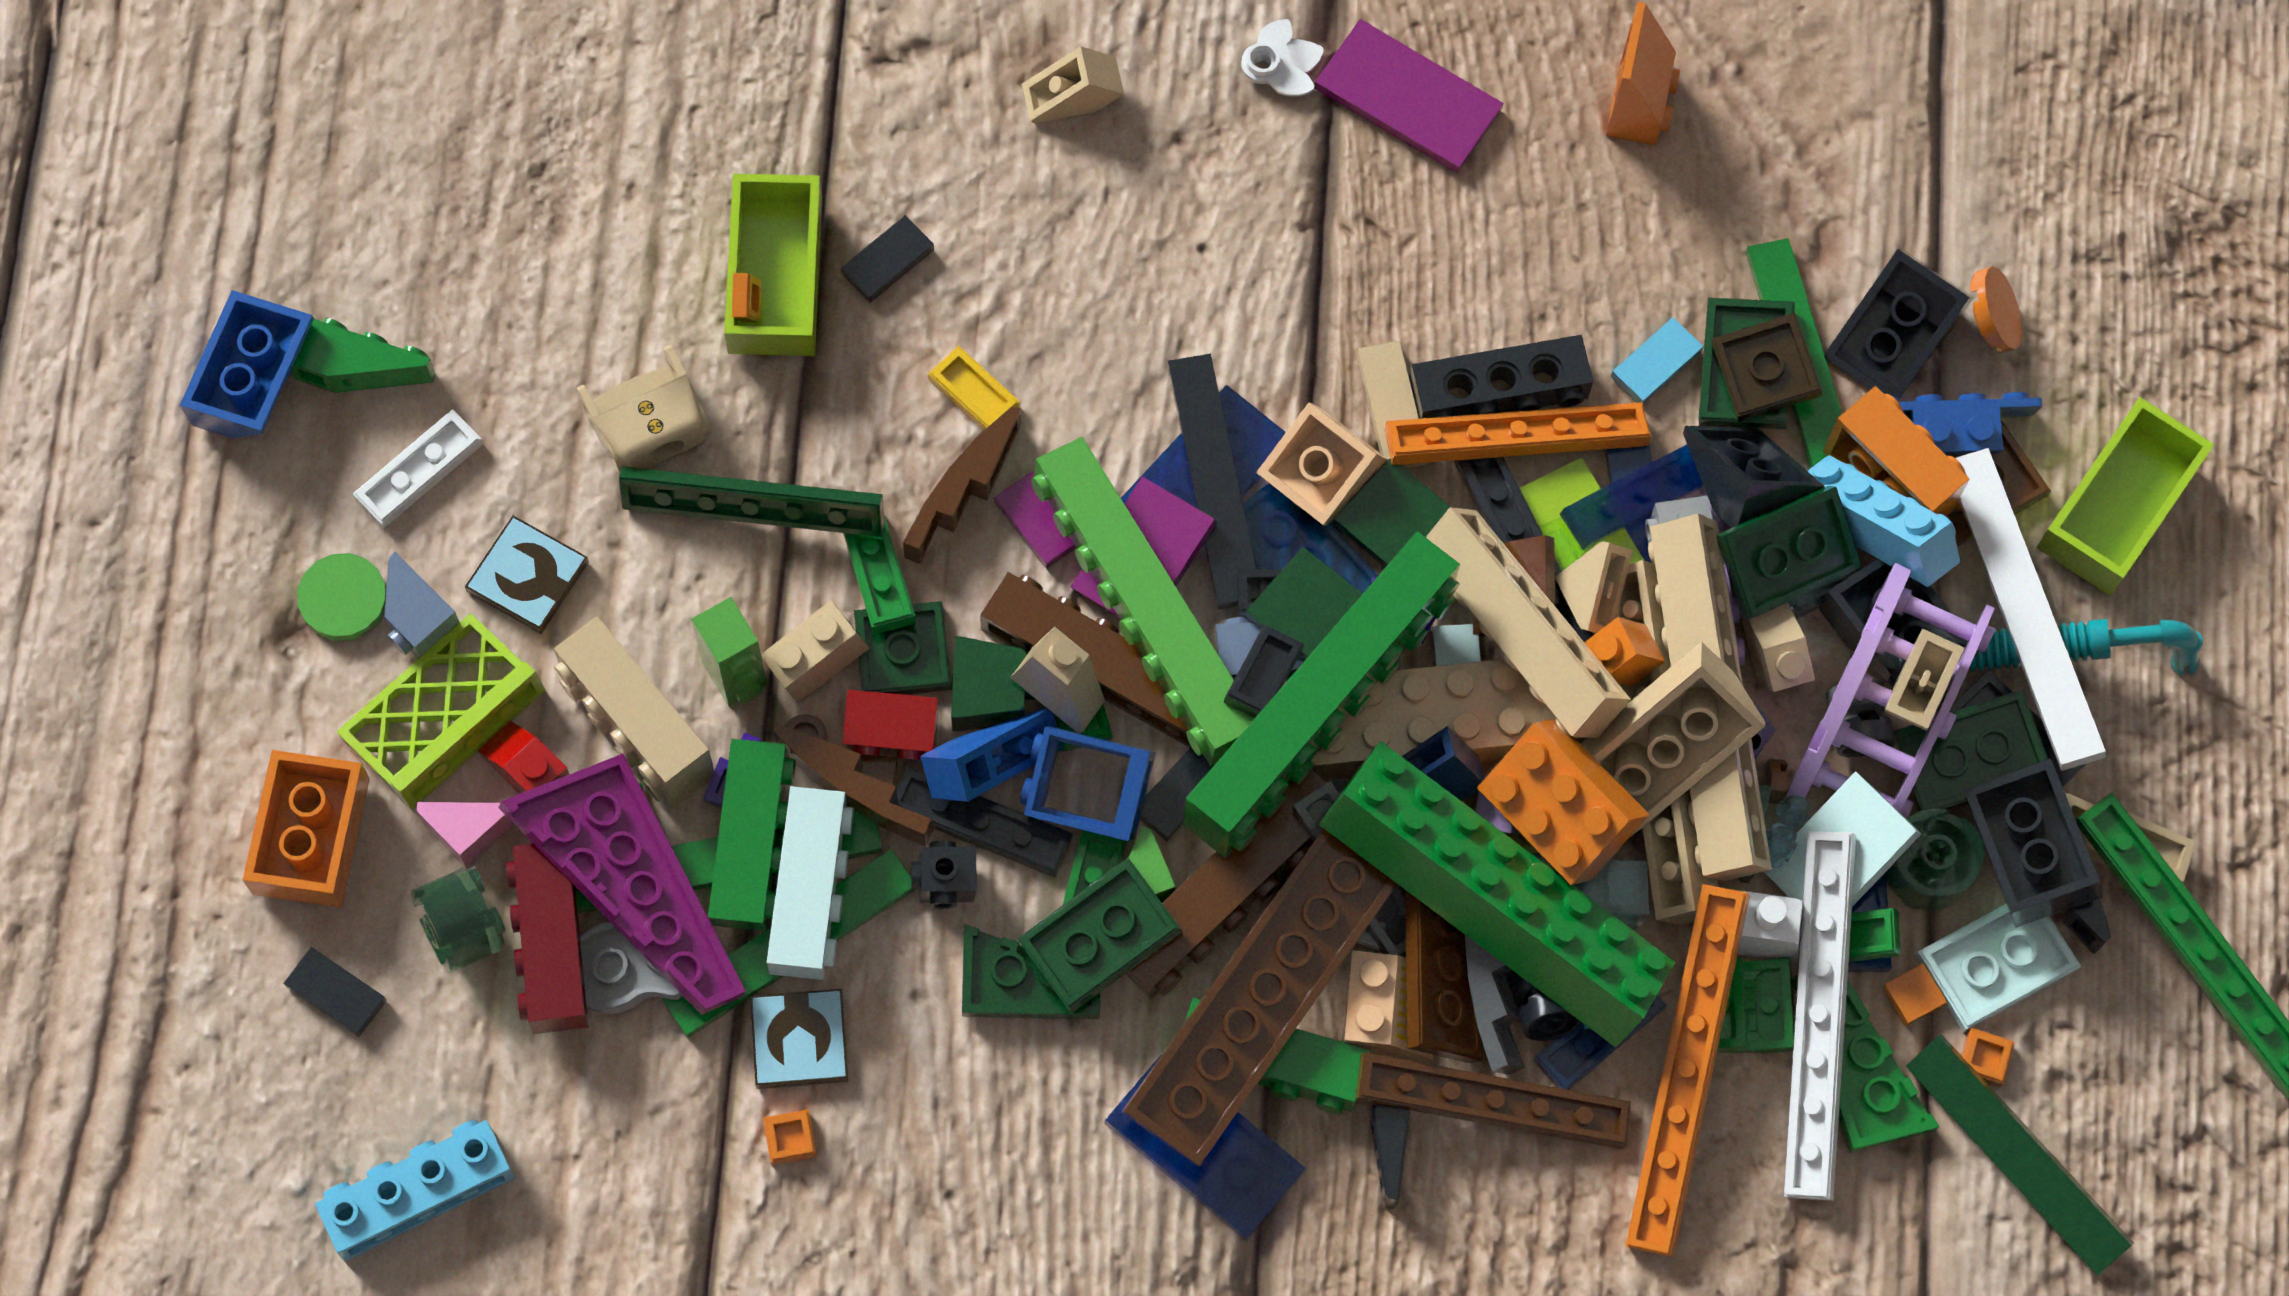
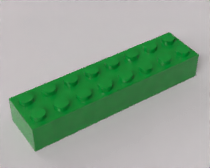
[1183,531,1460,859]
[1319,741,1675,1047]

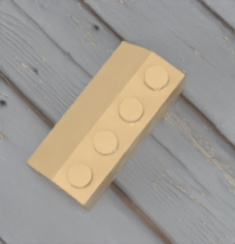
[1580,641,1765,835]

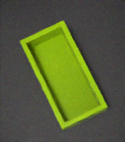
[724,173,822,356]
[2036,397,2215,596]

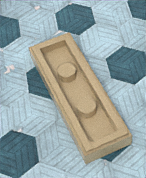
[1357,341,1428,469]

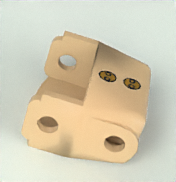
[576,345,712,474]

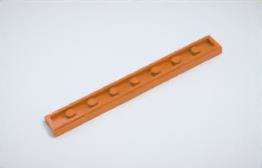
[1625,884,1750,1257]

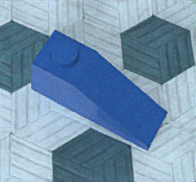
[920,707,1063,802]

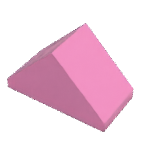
[417,802,514,867]

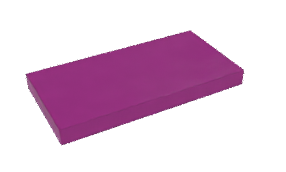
[1314,19,1504,174]

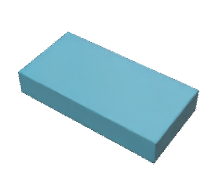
[1611,317,1704,404]

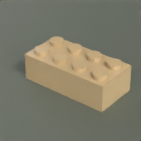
[554,616,714,809]

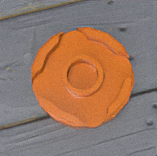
[1970,266,2022,354]

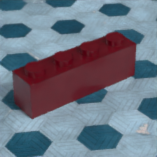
[506,843,589,1034]

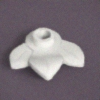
[1241,19,1324,97]

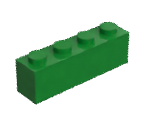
[708,739,796,931]
[1186,998,1370,1114]

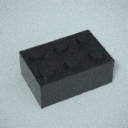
[1964,759,2103,928]

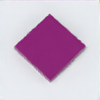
[994,469,1076,569]

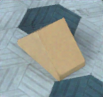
[1555,541,1633,633]
[1884,629,1965,730]

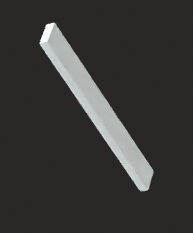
[1956,448,2106,771]
[1784,831,1856,1201]

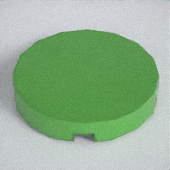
[297,553,387,641]

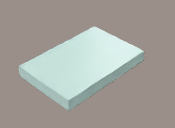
[1765,771,1921,907]
[1915,904,2081,1033]

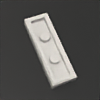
[353,409,483,529]

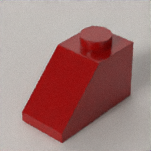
[477,720,569,794]

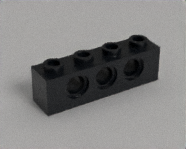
[1409,334,1593,419]

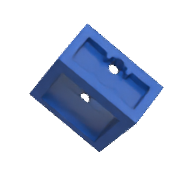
[1020,727,1156,841]

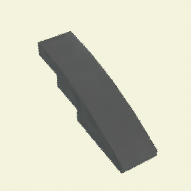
[1465,935,1525,1075]

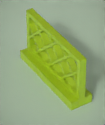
[336,613,546,810]

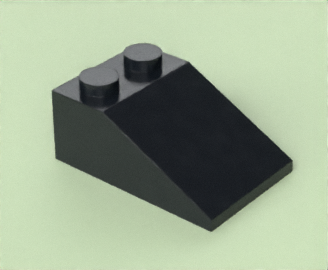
[1824,249,1974,399]
[1683,426,1825,529]
[1819,559,1979,688]

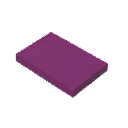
[1071,476,1217,618]

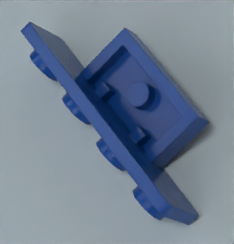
[1893,392,2042,455]

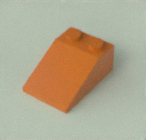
[1606,2,1681,146]

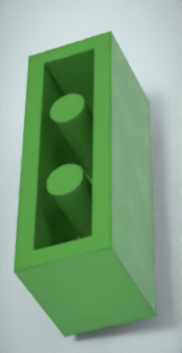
[691,597,767,706]

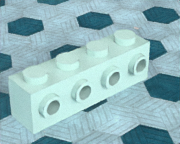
[767,786,854,980]

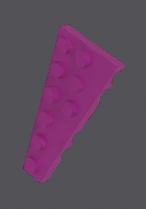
[498,754,746,1015]

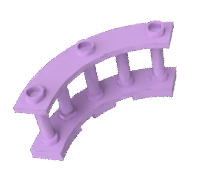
[1787,563,1995,819]

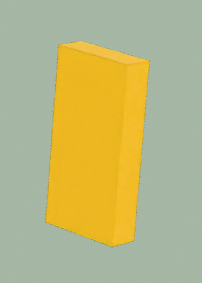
[928,345,1021,431]

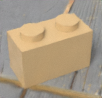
[761,600,870,703]

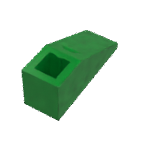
[291,318,436,393]

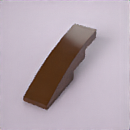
[903,406,1021,564]
[773,723,933,847]

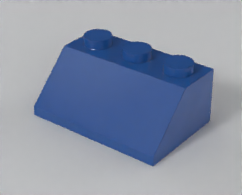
[180,290,314,439]

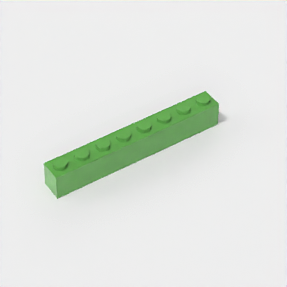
[1031,437,1255,766]

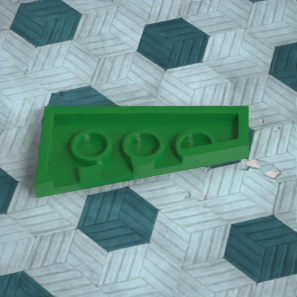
[1792,975,1940,1153]

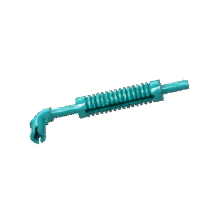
[1969,619,2203,675]

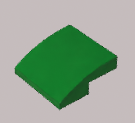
[1717,957,1795,1053]

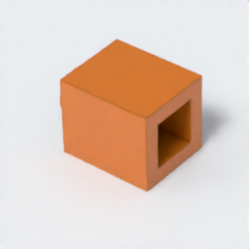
[1585,617,1665,687]

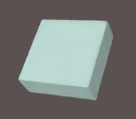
[1432,624,1481,666]

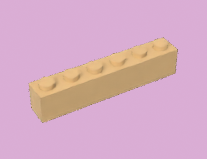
[1426,507,1631,738]

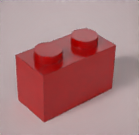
[842,690,940,760]

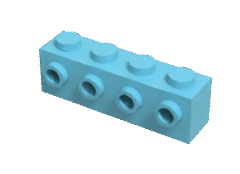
[1808,455,1960,587]
[314,1120,515,1262]

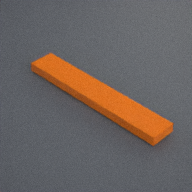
[1384,402,1651,465]

